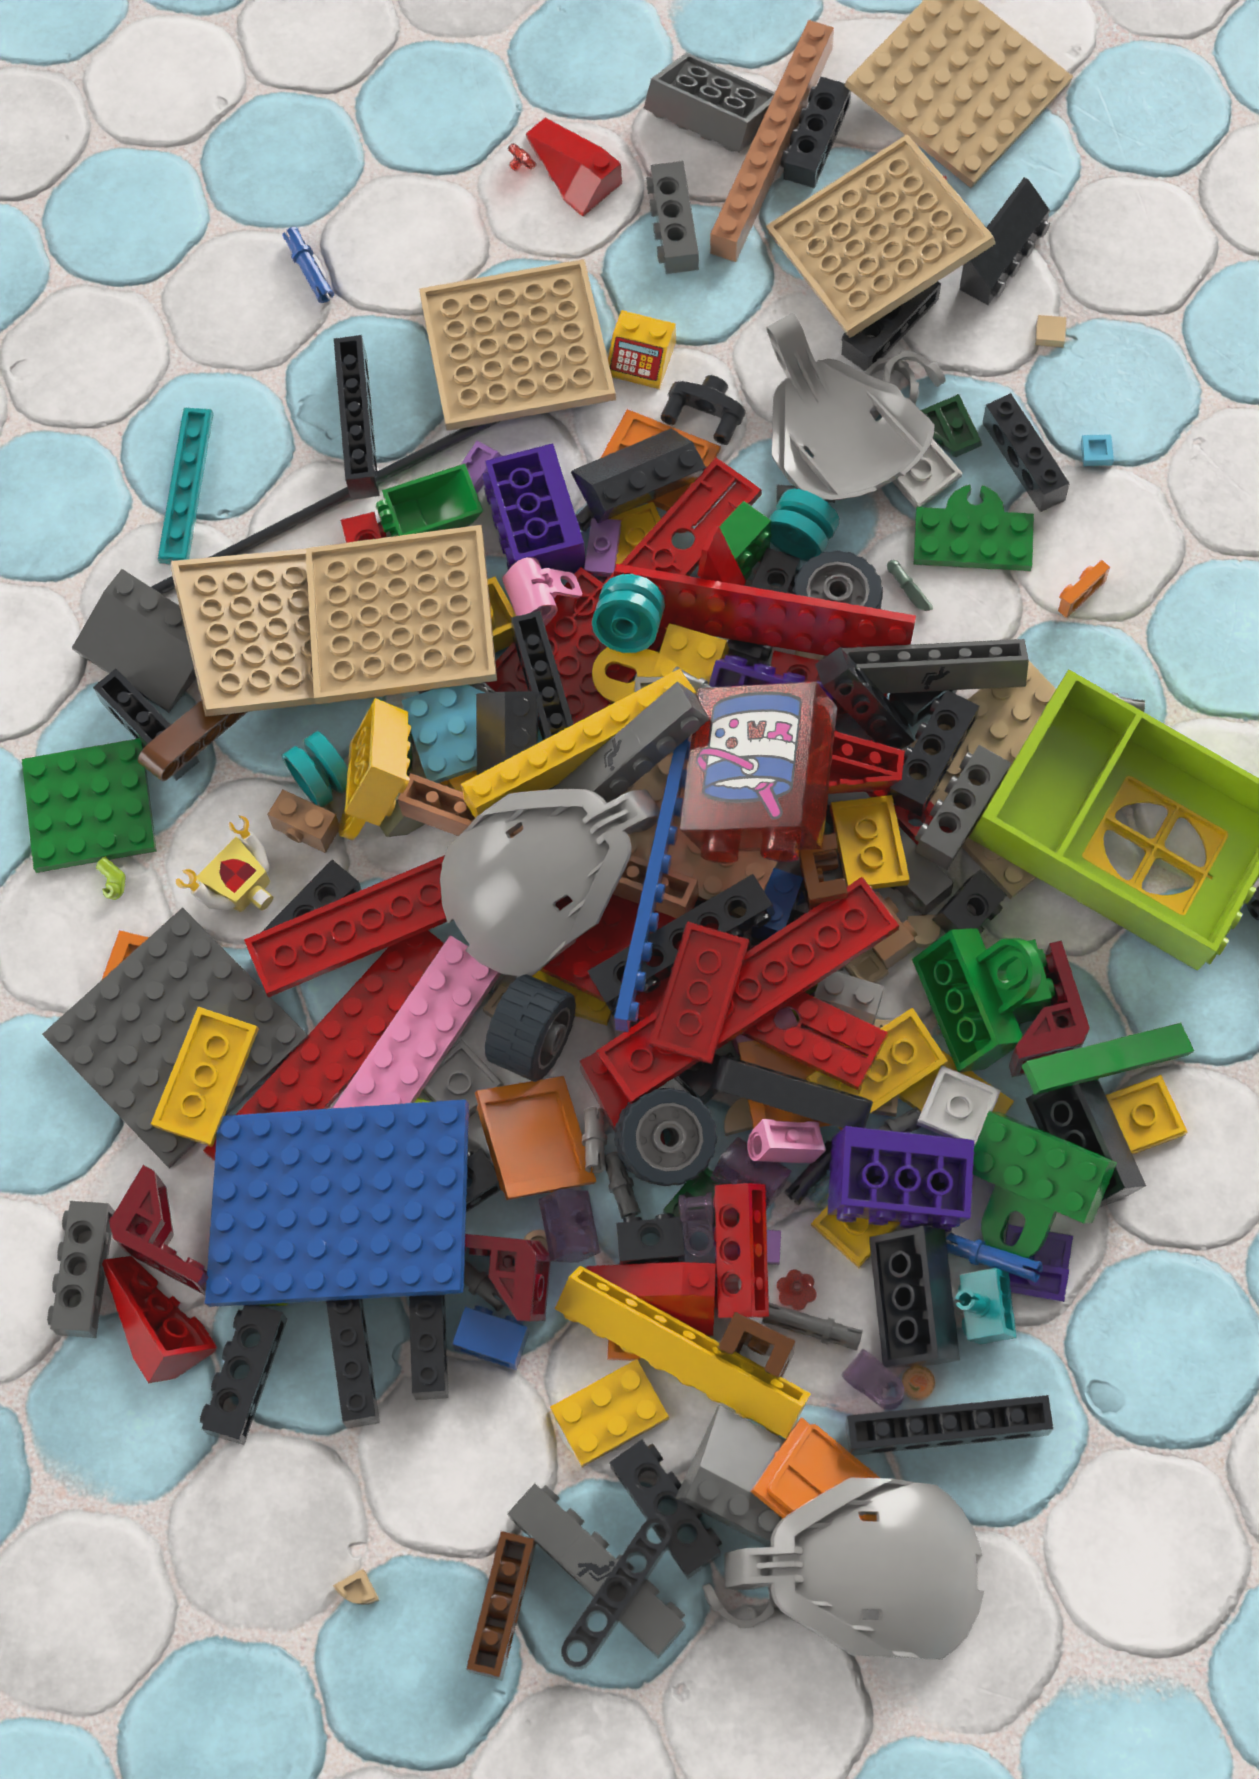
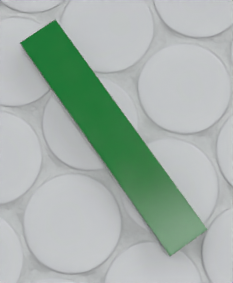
[1022,1023,1194,1095]

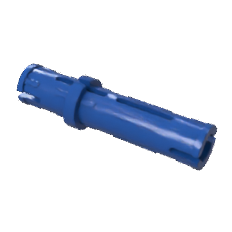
[282,227,334,303]
[946,1233,1043,1282]

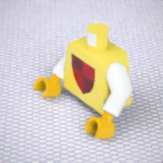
[176,815,273,912]

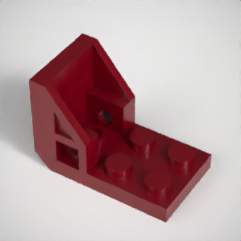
[1009,940,1090,1078]
[109,1165,209,1295]
[465,1234,552,1321]

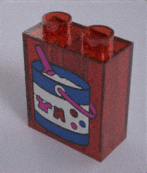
[680,682,837,864]

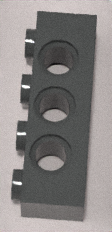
[646,161,699,274]
[915,745,1011,870]
[47,1201,115,1338]

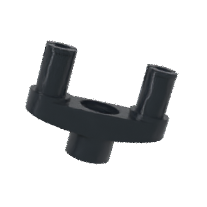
[660,375,746,445]

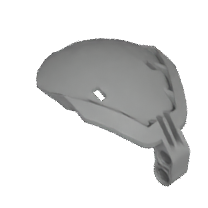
[766,313,935,500]
[440,789,660,976]
[724,1478,984,1659]

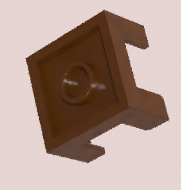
[797,833,848,911]
[718,1312,796,1379]

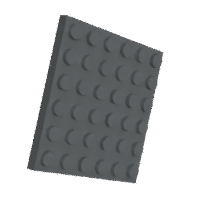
[42,907,309,1168]

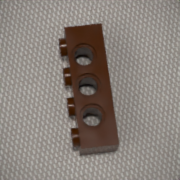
[466,1531,537,1681]

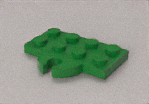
[913,485,1034,571]

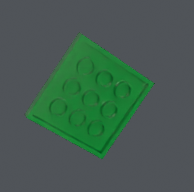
[22,738,157,873]

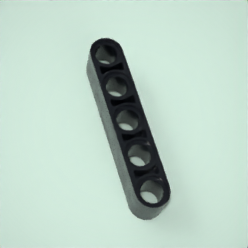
[712,1055,873,1128]
[561,1517,672,1670]

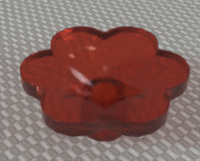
[507,143,536,172]
[777,1269,817,1311]

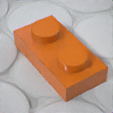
[1058,559,1110,618]

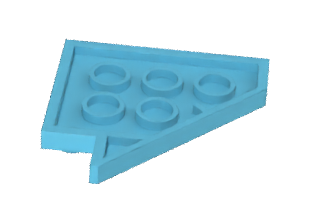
[401,685,543,783]

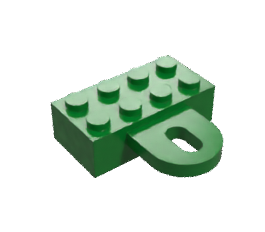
[912,928,1042,1072]
[973,1111,1117,1258]

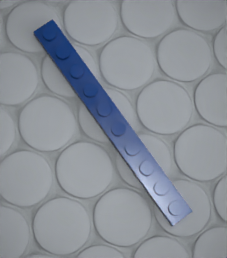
[614,735,696,1032]

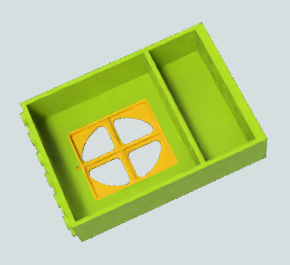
[969,669,1259,971]

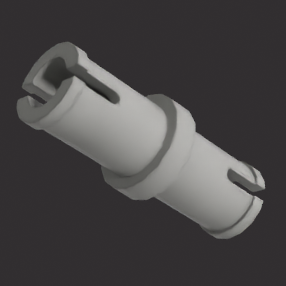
[582,1107,607,1173]

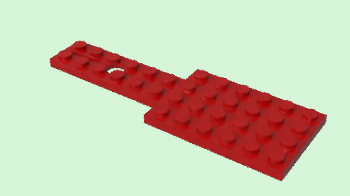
[485,458,762,724]
[539,894,888,1091]

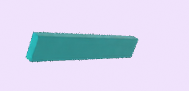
[157,407,213,564]

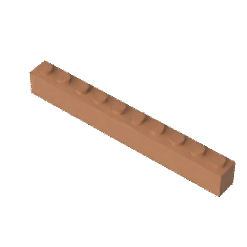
[710,20,834,262]
[397,773,699,918]

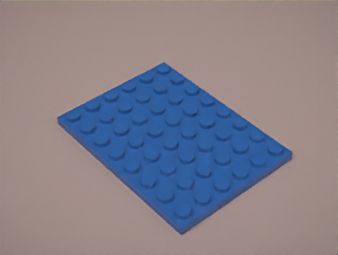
[205,1099,469,1307]

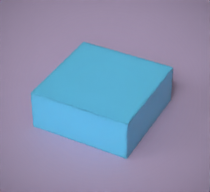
[1081,434,1114,466]

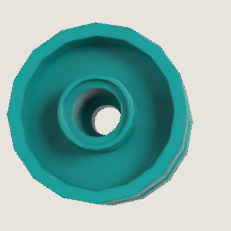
[769,489,840,562]
[592,574,665,653]
[282,731,348,808]

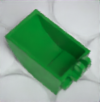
[375,463,483,537]

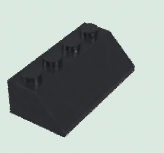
[959,177,1050,305]
[571,428,706,523]
[476,691,538,775]
[1025,1079,1146,1208]
[869,1226,960,1368]

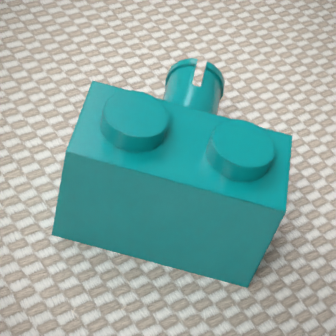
[955,1268,1017,1345]

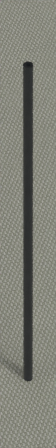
[151,421,501,594]

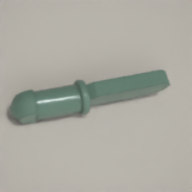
[887,560,933,611]

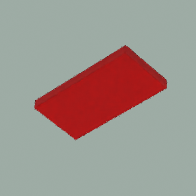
[649,922,749,1064]

